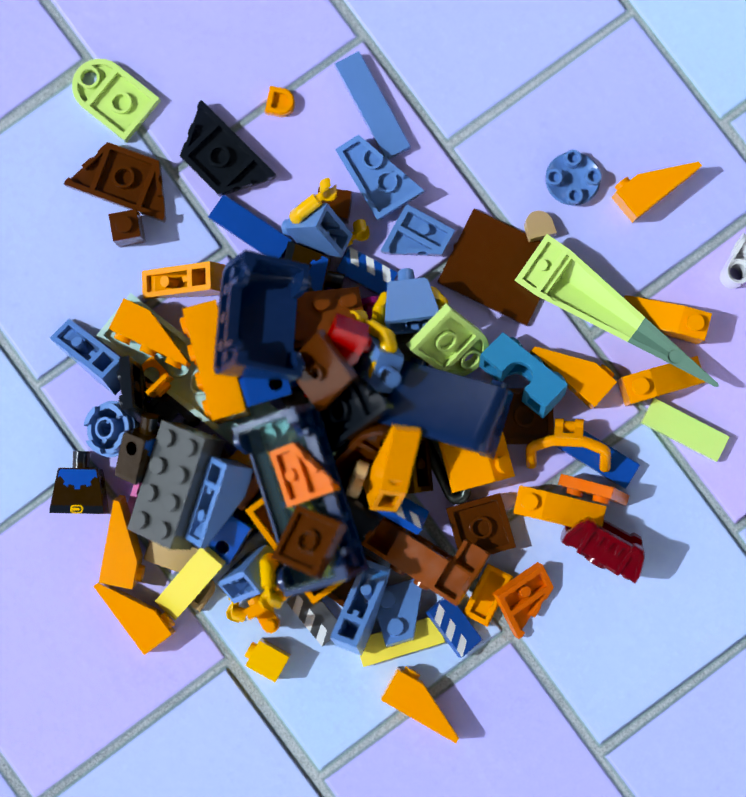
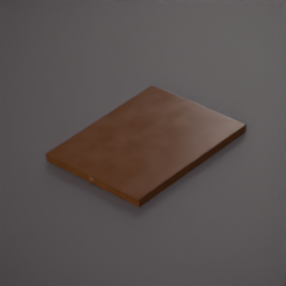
[437,209,541,326]

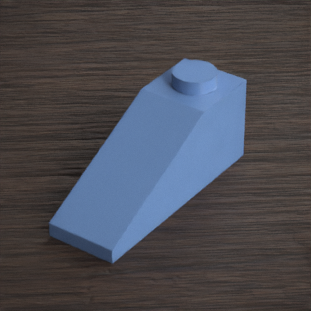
[50,319,121,395]
[184,456,254,549]
[330,560,391,656]

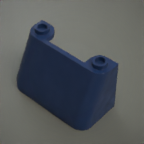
[213,250,311,381]
[376,357,514,459]

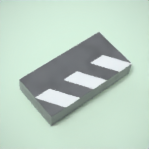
[286,593,337,646]

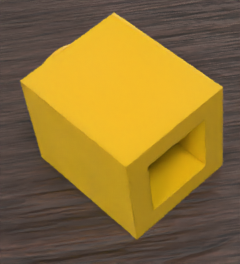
[244,638,291,682]

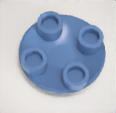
[545,150,602,206]

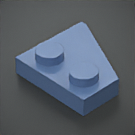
[381,204,455,256]
[377,579,422,648]

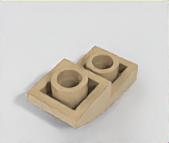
[144,540,200,572]

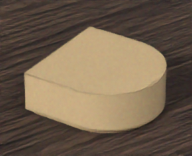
[524,211,557,242]

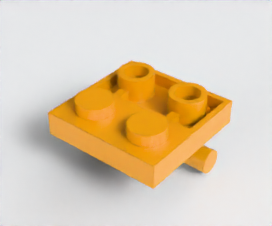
[244,584,292,633]

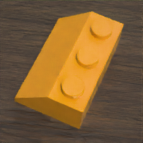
[439,431,515,493]

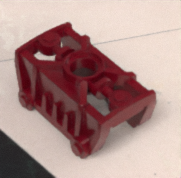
[560,517,645,584]

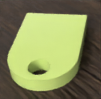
[72,59,161,143]
[406,304,489,376]

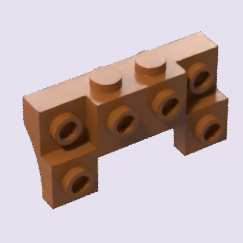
[361,516,491,606]

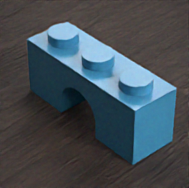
[479,332,568,418]

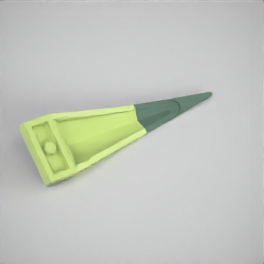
[515,234,719,387]

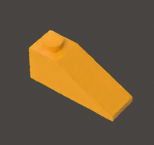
[611,161,702,223]
[142,261,225,299]
[624,295,712,344]
[529,346,617,409]
[617,356,705,406]
[513,485,607,527]
[99,495,145,590]
[93,583,176,655]
[381,666,459,744]

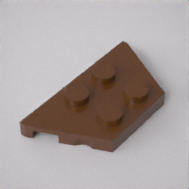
[64,142,166,223]

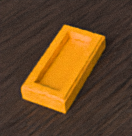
[463,563,513,627]

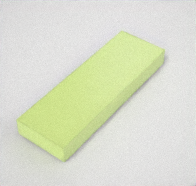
[640,398,729,462]

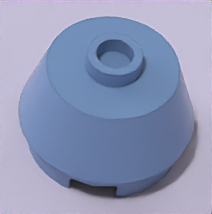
[84,401,140,457]

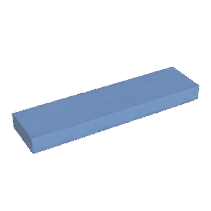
[335,51,411,160]

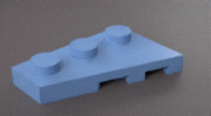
[335,135,426,221]

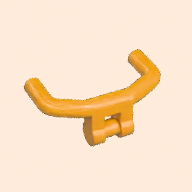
[525,418,611,472]

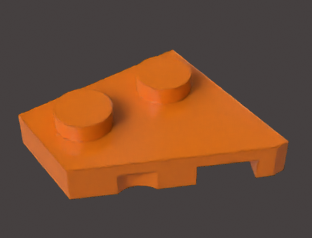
[269,442,339,508]
[558,474,629,506]
[493,562,554,639]

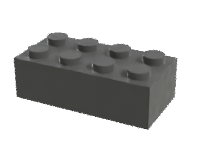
[127,420,226,550]

